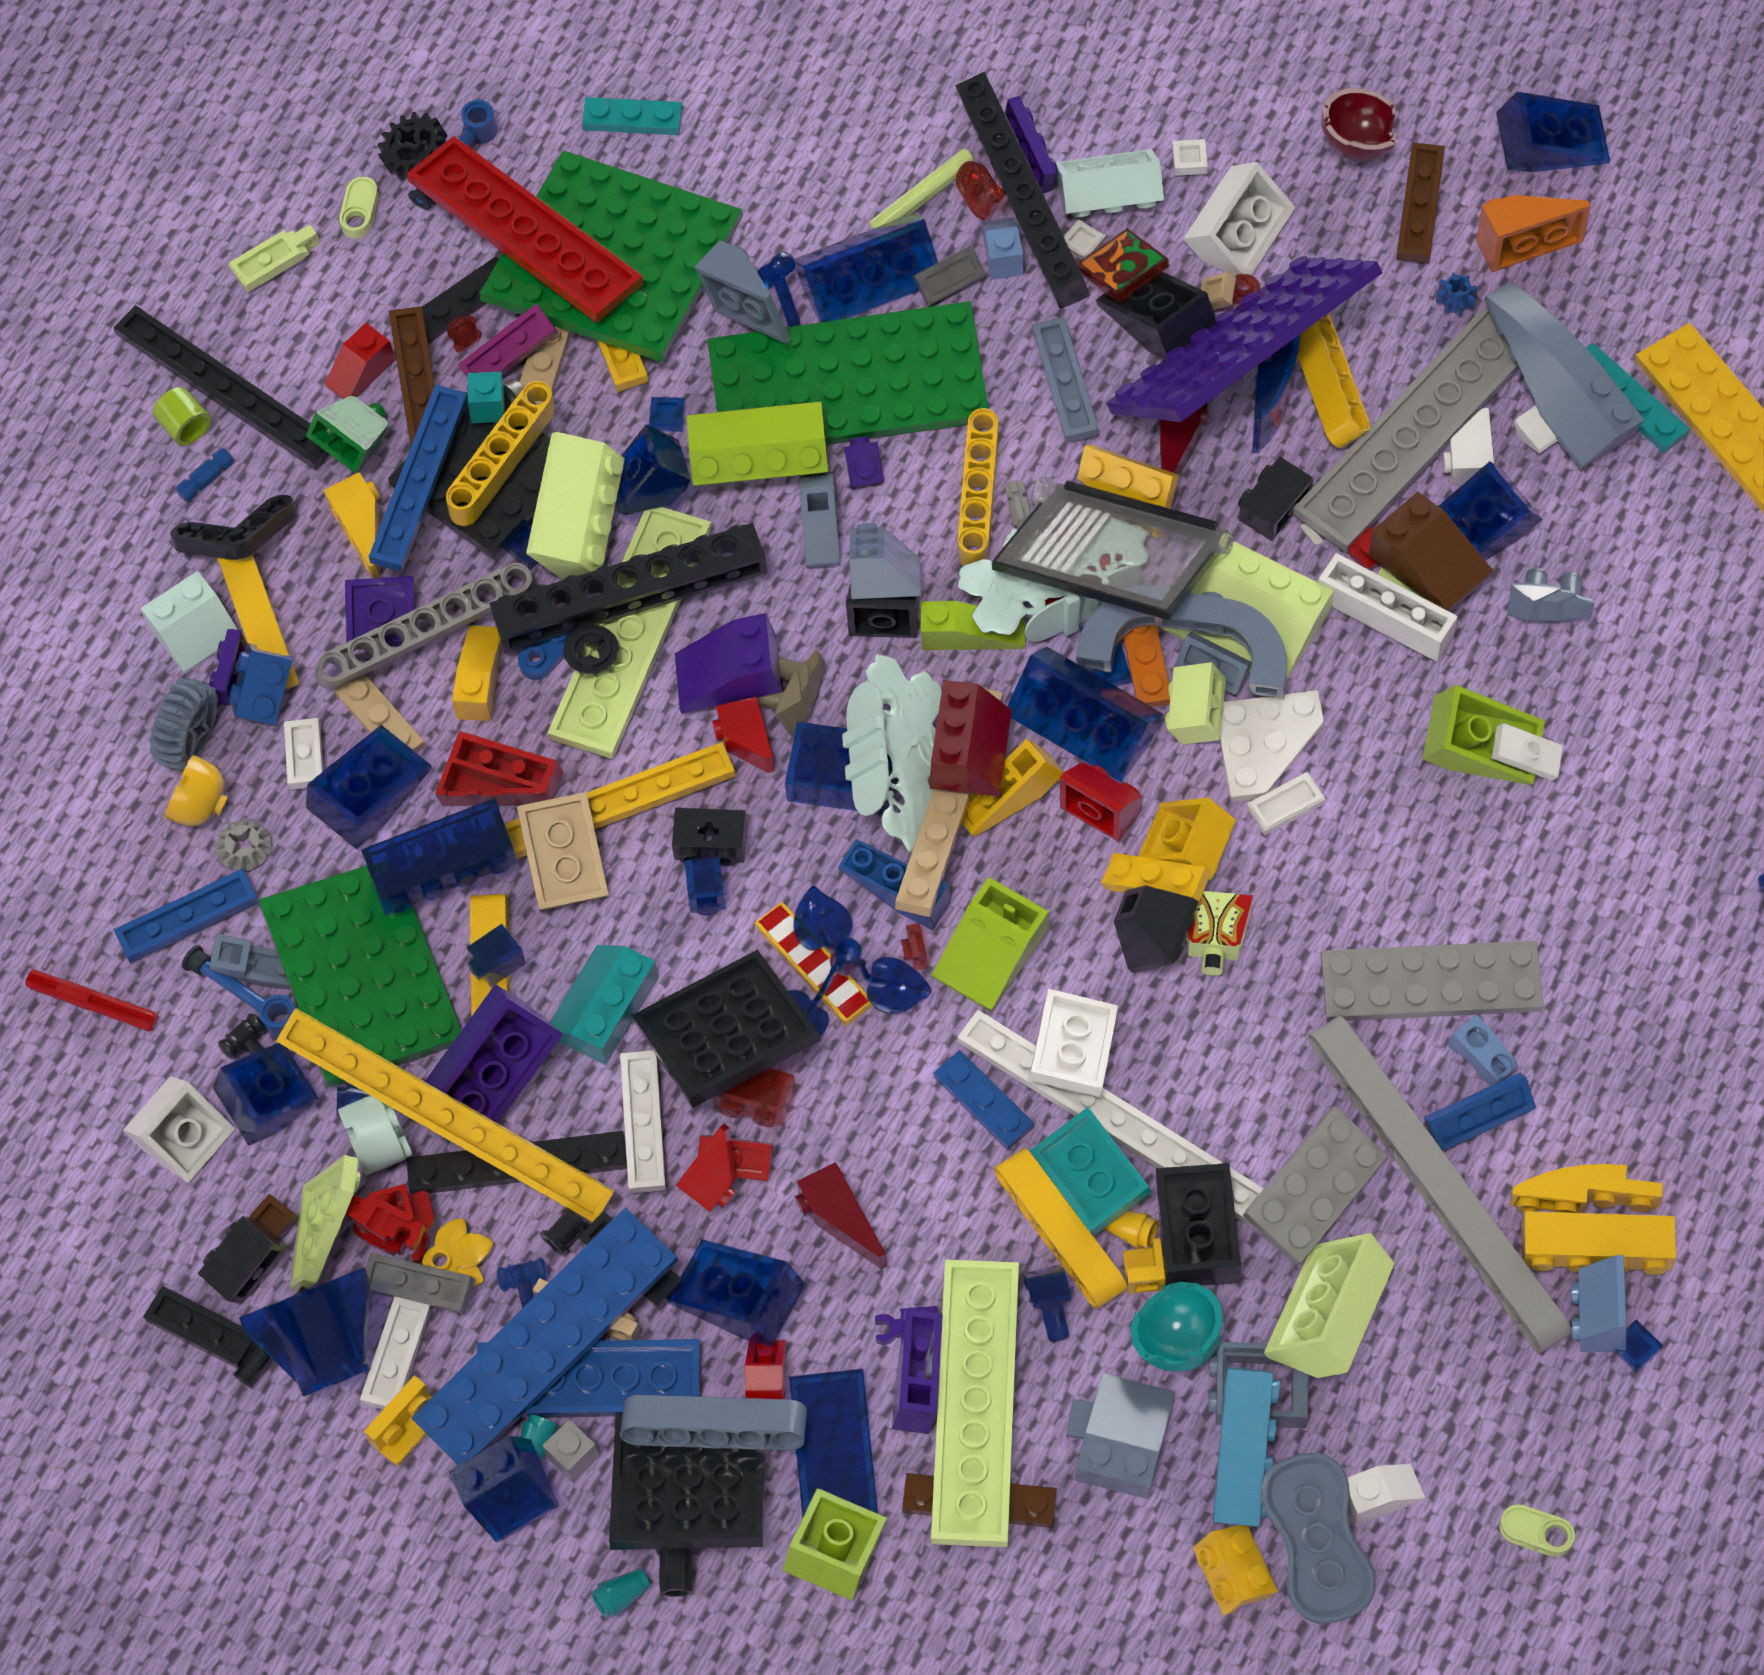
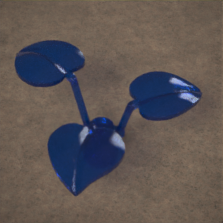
[788,886,932,1037]

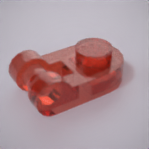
[956,161,1005,220]

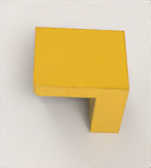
[1123,1238,1165,1294]

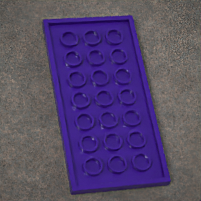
[1106,256,1383,422]

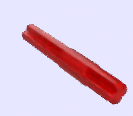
[25,969,159,1032]

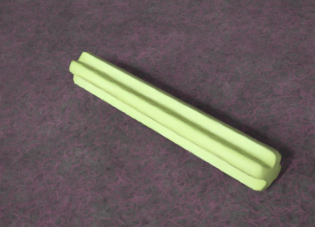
[870,149,974,237]

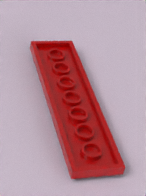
[407,136,643,323]

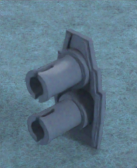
[1507,568,1594,623]

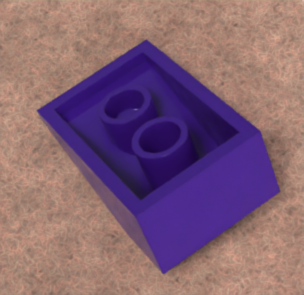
[675,613,782,713]

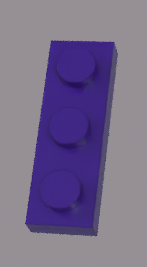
[1005,96,1058,194]

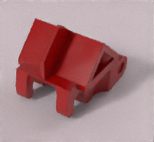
[346,1184,435,1264]

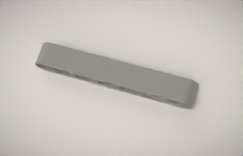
[315,563,532,689]

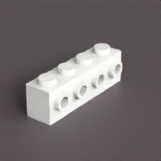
[1318,553,1458,662]

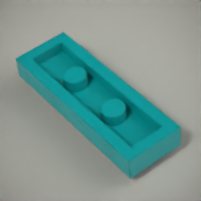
[582,97,683,135]

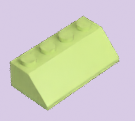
[526,432,625,580]
[1264,1233,1395,1378]

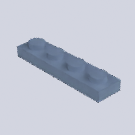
[1032,317,1099,443]

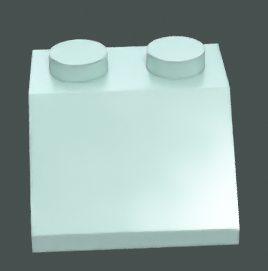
[140,571,238,674]

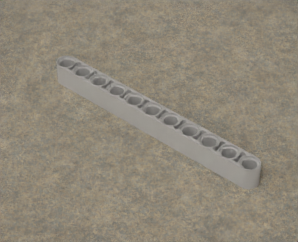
[1308,1016,1572,1354]

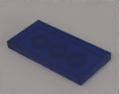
[789,1369,878,1519]

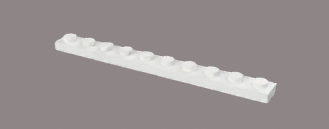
[957,1010,1264,1234]

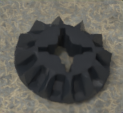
[563,625,619,677]

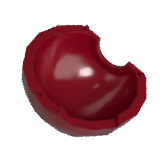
[1321,88,1396,162]

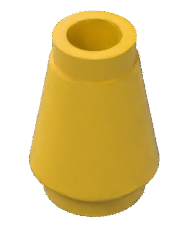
[1103,1211,1158,1249]

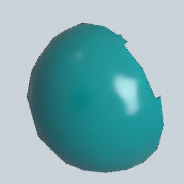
[1130,1282,1225,1372]

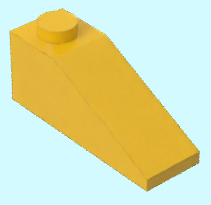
[323,472,380,578]
[452,625,502,721]
[962,738,1064,837]

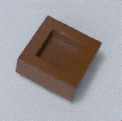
[249,1194,299,1240]

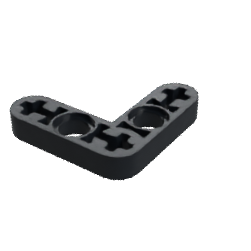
[170,495,297,560]

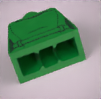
[306,396,388,474]

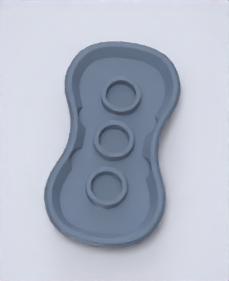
[1261,1452,1375,1624]

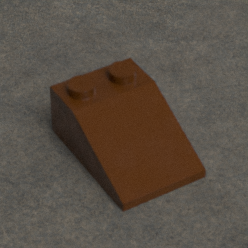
[1369,491,1493,612]

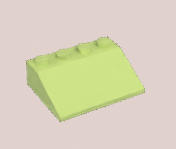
[1160,539,1334,680]

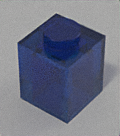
[685,857,726,916]
[466,924,526,988]

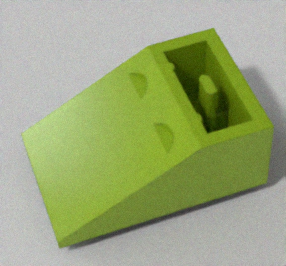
[931,877,1049,1012]

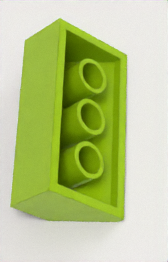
[686,401,828,486]

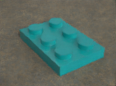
[1030,1107,1153,1236]

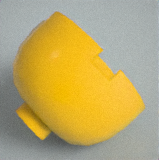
[164,755,228,826]

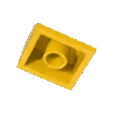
[1138,797,1236,880]

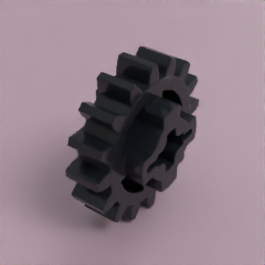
[378,112,448,179]

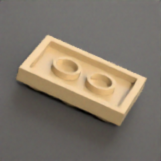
[517,792,609,911]

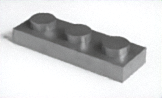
[360,1252,475,1315]

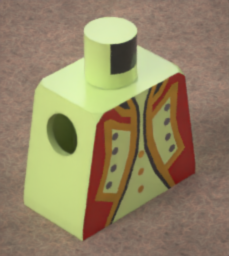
[1186,891,1253,976]

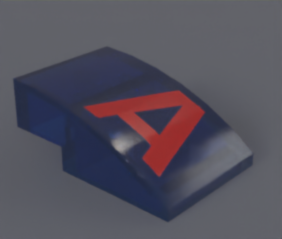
[1252,334,1301,454]

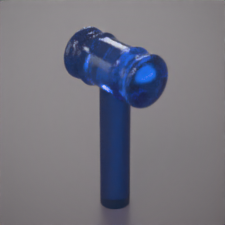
[757,251,802,327]
[496,1257,548,1308]

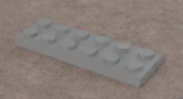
[1321,940,1544,1022]

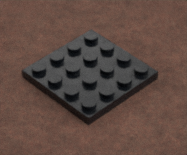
[388,402,551,559]
[632,949,821,1108]
[609,1413,765,1550]

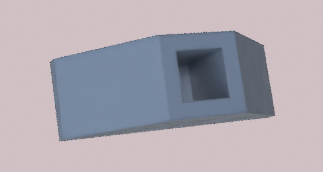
[799,473,840,568]

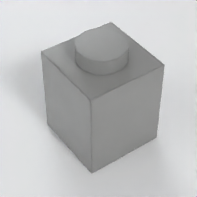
[542,1419,599,1483]

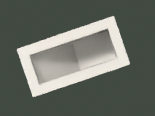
[1442,408,1494,485]
[1347,1464,1425,1526]

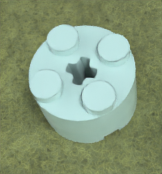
[338,1095,413,1176]

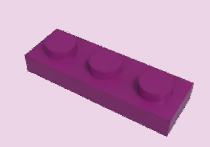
[458,303,558,377]

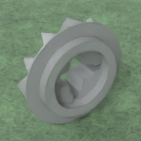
[214,817,272,871]

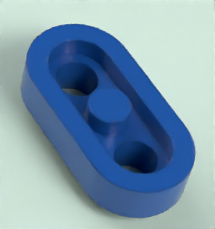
[518,634,570,680]

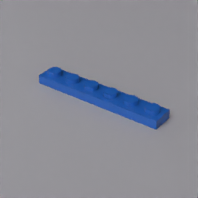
[368,384,468,572]

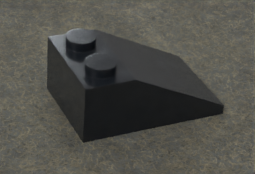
[1096,263,1216,359]
[1155,1163,1241,1286]

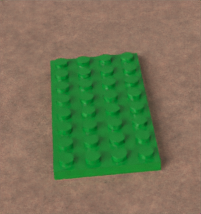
[707,301,989,445]

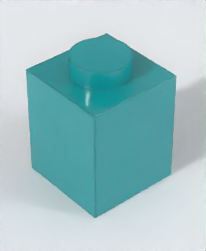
[467,372,505,423]

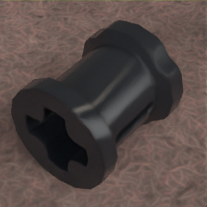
[540,1207,588,1256]

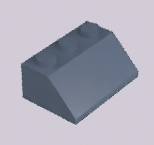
[849,523,921,599]

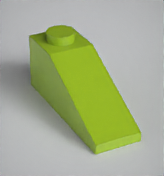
[921,601,1025,650]

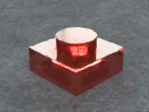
[901,923,928,971]

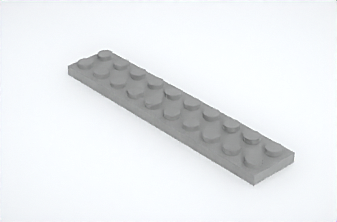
[1293,304,1519,553]

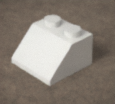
[123,1076,235,1183]

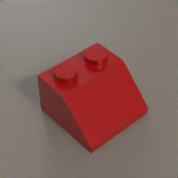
[1060,761,1142,842]

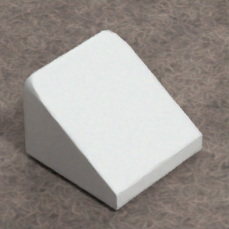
[1515,404,1558,454]

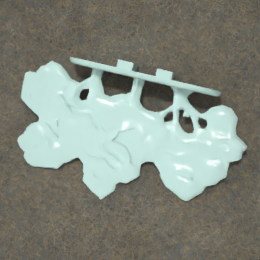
[958,510,1149,642]
[842,654,942,852]

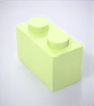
[1165,662,1226,744]

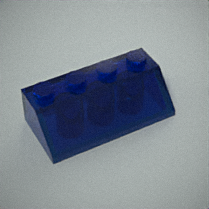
[793,213,938,323]
[1008,646,1164,782]
[361,798,517,915]

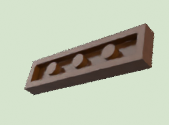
[1396,142,1445,264]
[902,1473,1057,1528]

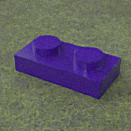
[209,629,247,706]

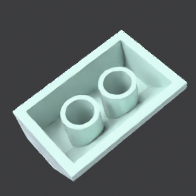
[1056,149,1164,217]

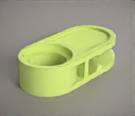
[340,177,379,239]
[1499,1504,1575,1557]

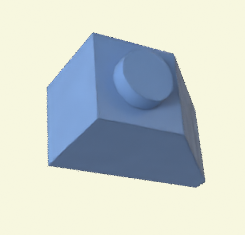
[980,217,1023,280]

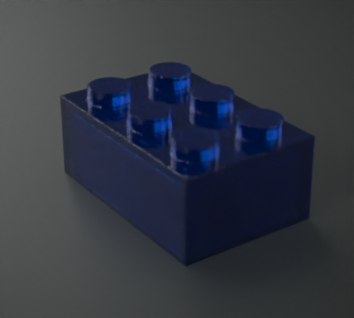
[785,721,897,815]

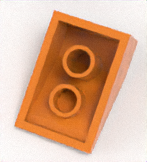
[1476,195,1591,272]

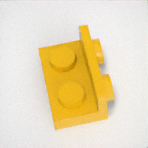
[364,1375,432,1466]

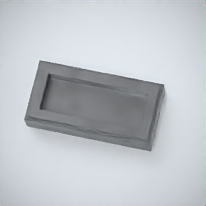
[912,245,986,306]

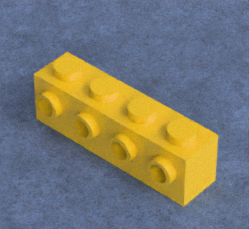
[1521,1212,1676,1275]

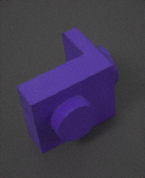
[843,436,884,487]

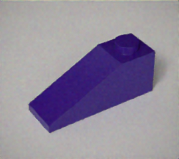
[892,1309,942,1434]

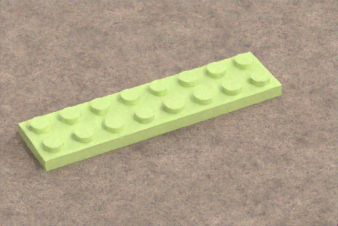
[547,503,712,759]
[931,1260,1019,1547]

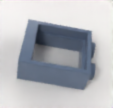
[1208,1342,1308,1428]

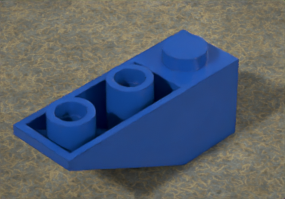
[838,839,951,931]

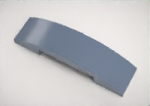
[209,934,290,990]

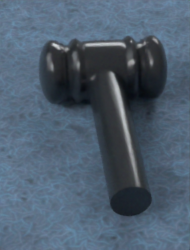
[218,1013,297,1089]

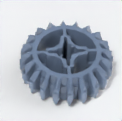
[149,677,219,772]

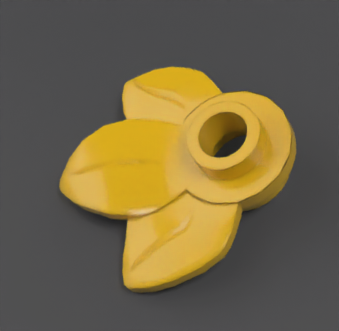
[422,1218,493,1287]

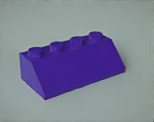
[424,984,563,1123]

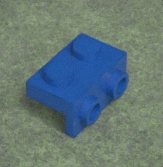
[228,643,293,725]

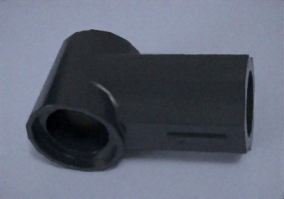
[656,1548,696,1597]

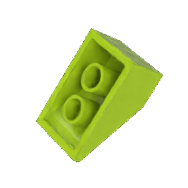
[1422,684,1545,785]

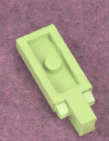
[228,224,320,293]

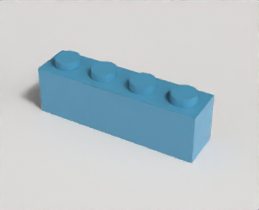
[1212,1367,1280,1527]

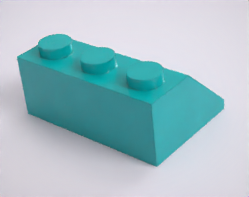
[550,945,659,1065]

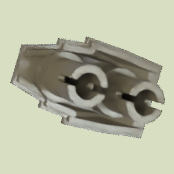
[757,650,825,735]

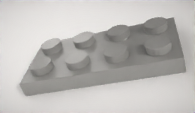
[1242,1106,1388,1265]

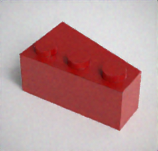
[435,731,564,806]

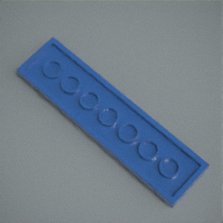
[411,1207,679,1473]

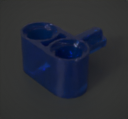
[1023,1264,1071,1342]

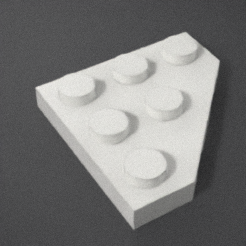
[1220,690,1324,802]

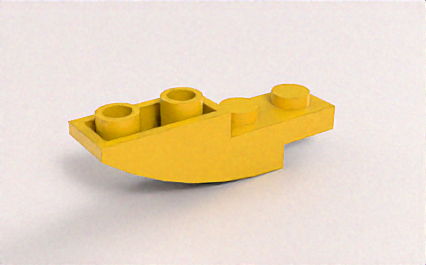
[1509,1164,1663,1213]

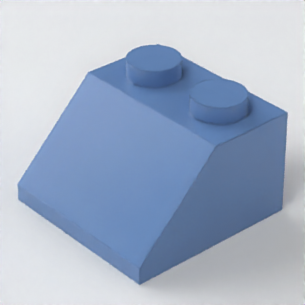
[1571,1255,1626,1352]

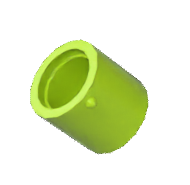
[152,387,212,446]

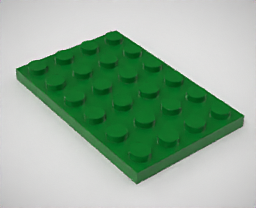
[258,857,461,1088]

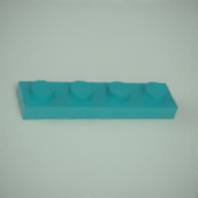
[1586,343,1690,454]

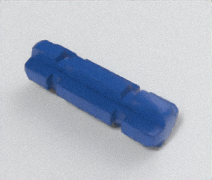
[175,448,234,502]

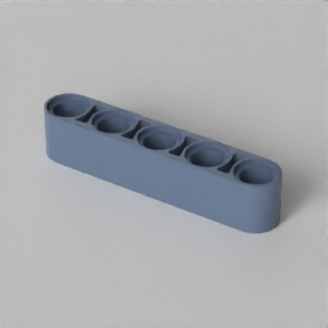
[620,1395,807,1450]

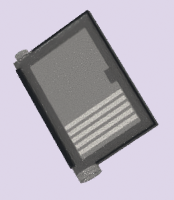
[991,476,1234,621]

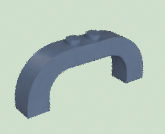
[1076,586,1287,699]

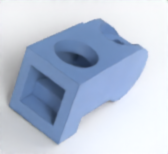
[1447,1014,1518,1086]

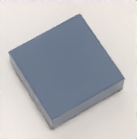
[1066,1399,1094,1440]

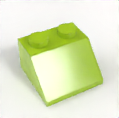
[782,1488,887,1600]

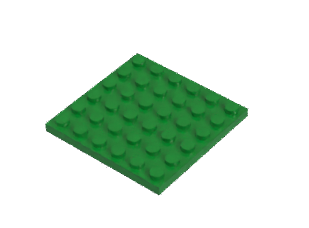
[480,150,742,362]

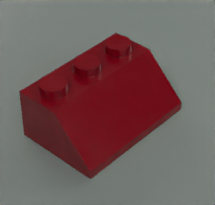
[929,680,1012,797]

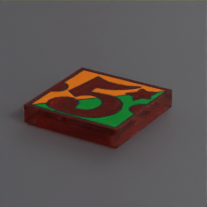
[1077,228,1170,302]

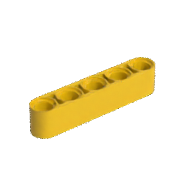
[1292,313,1370,449]
[446,381,554,526]
[958,408,999,566]
[217,555,300,690]
[470,893,510,1016]
[993,1148,1128,1310]

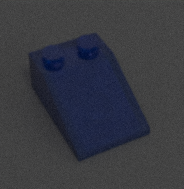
[1496,91,1611,172]
[1438,461,1543,561]
[306,725,432,849]
[668,1239,806,1347]

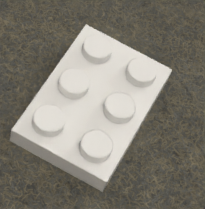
[1029,989,1118,1097]

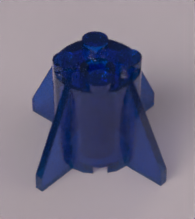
[239,1267,371,1397]

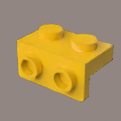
[1193,1525,1278,1615]

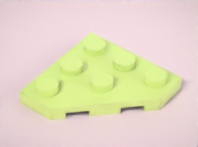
[289,1155,360,1291]

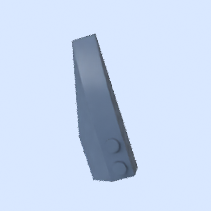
[1484,281,1644,470]

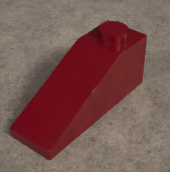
[1159,405,1207,478]
[794,1162,887,1269]

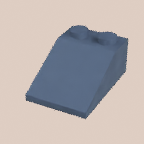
[695,240,791,344]
[1075,1373,1175,1499]

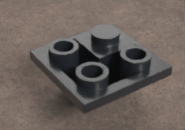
[1114,885,1199,973]

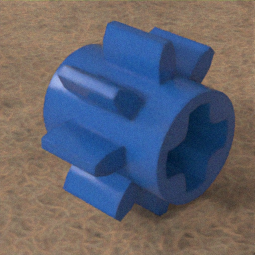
[1436,273,1478,316]

